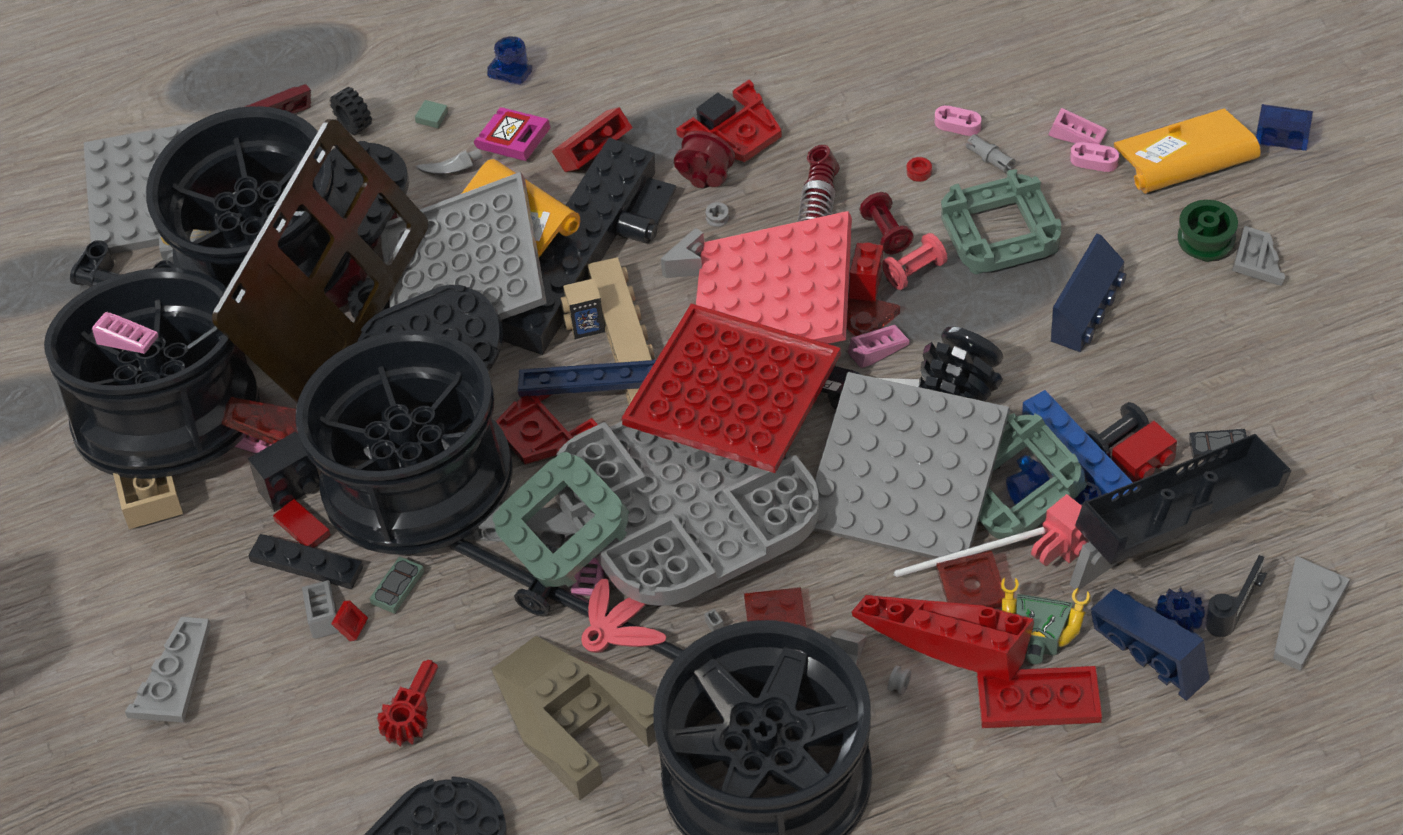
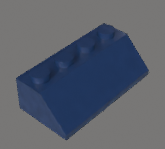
[1051,233,1127,352]

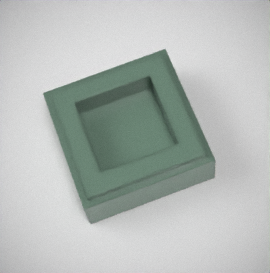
[415,100,448,128]

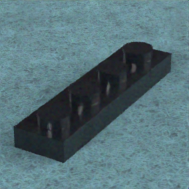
[248,534,363,590]

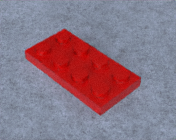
[977,666,1102,728]

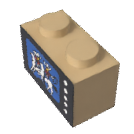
[561,279,605,340]

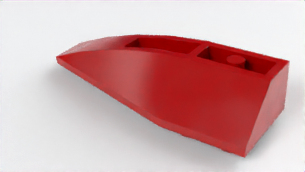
[852,595,1034,681]

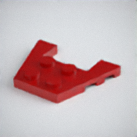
[676,80,782,163]
[496,394,598,464]

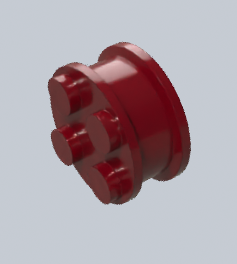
[674,131,735,188]

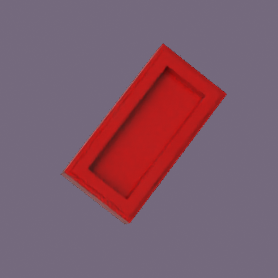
[273,499,331,548]

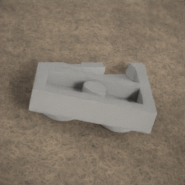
[1232,226,1285,286]

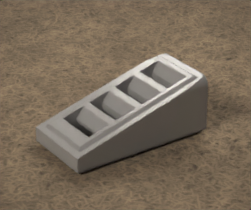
[302,580,339,639]

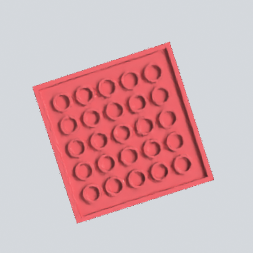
[696,211,852,344]

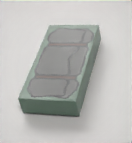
[369,556,425,614]

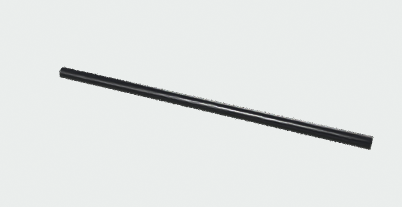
[447,539,684,661]

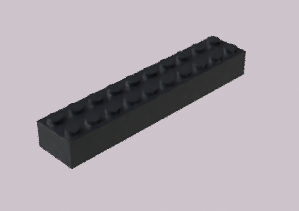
[501,138,655,355]

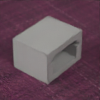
[704,609,724,631]

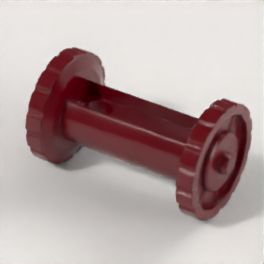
[859,192,914,255]

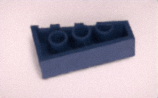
[1091,588,1210,701]

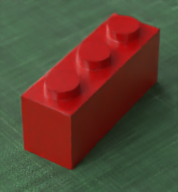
[552,107,633,172]

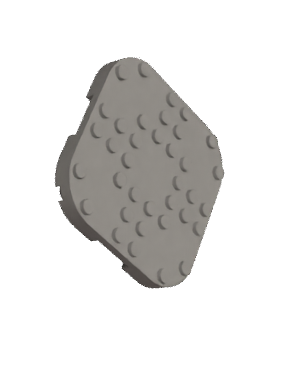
[555,421,819,606]

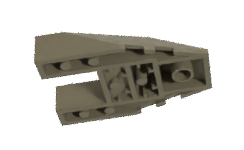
[491,636,656,800]

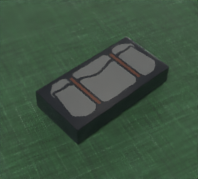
[1189,429,1247,460]

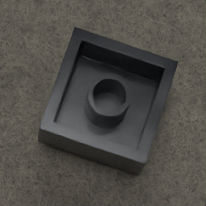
[248,431,320,512]

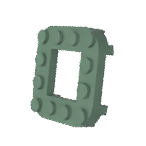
[941,169,1061,274]
[979,413,1086,539]
[492,452,629,588]

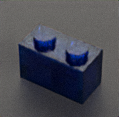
[1256,104,1313,151]

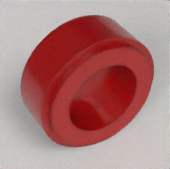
[906,157,932,182]

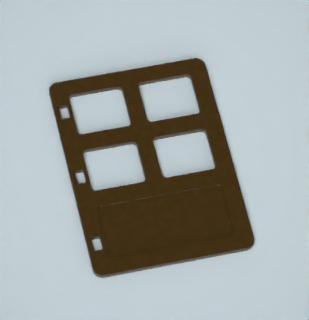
[212,119,428,403]

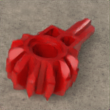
[377,659,438,747]

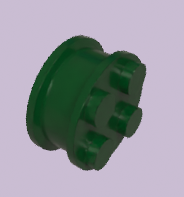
[1177,199,1238,262]

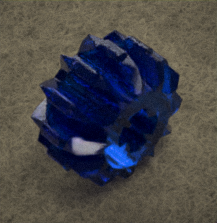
[1155,587,1205,633]

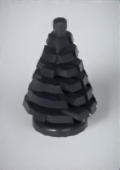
[918,327,1004,402]

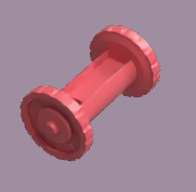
[882,233,947,290]

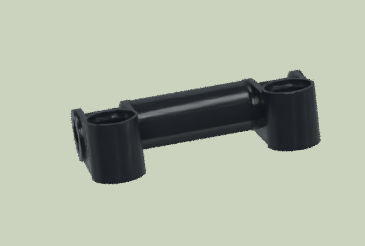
[70,240,175,288]

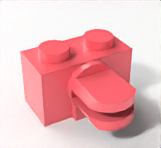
[1031,494,1089,566]

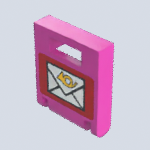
[474,107,551,161]

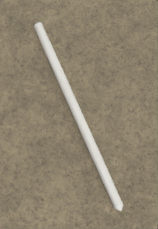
[893,527,1047,577]

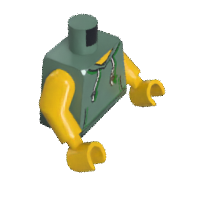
[1001,577,1091,664]

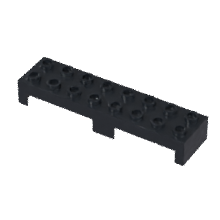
[1075,434,1292,565]

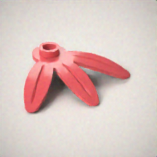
[582,579,666,653]

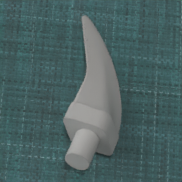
[416,149,483,173]

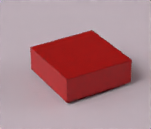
[331,600,368,641]

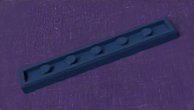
[517,360,656,397]

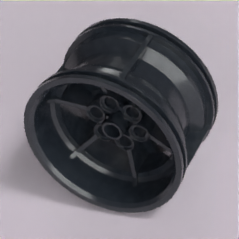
[146,106,352,300]
[44,268,260,479]
[295,330,513,555]
[653,620,872,835]

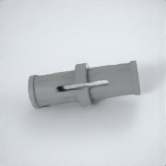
[966,134,1015,174]

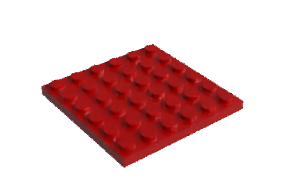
[621,303,841,473]

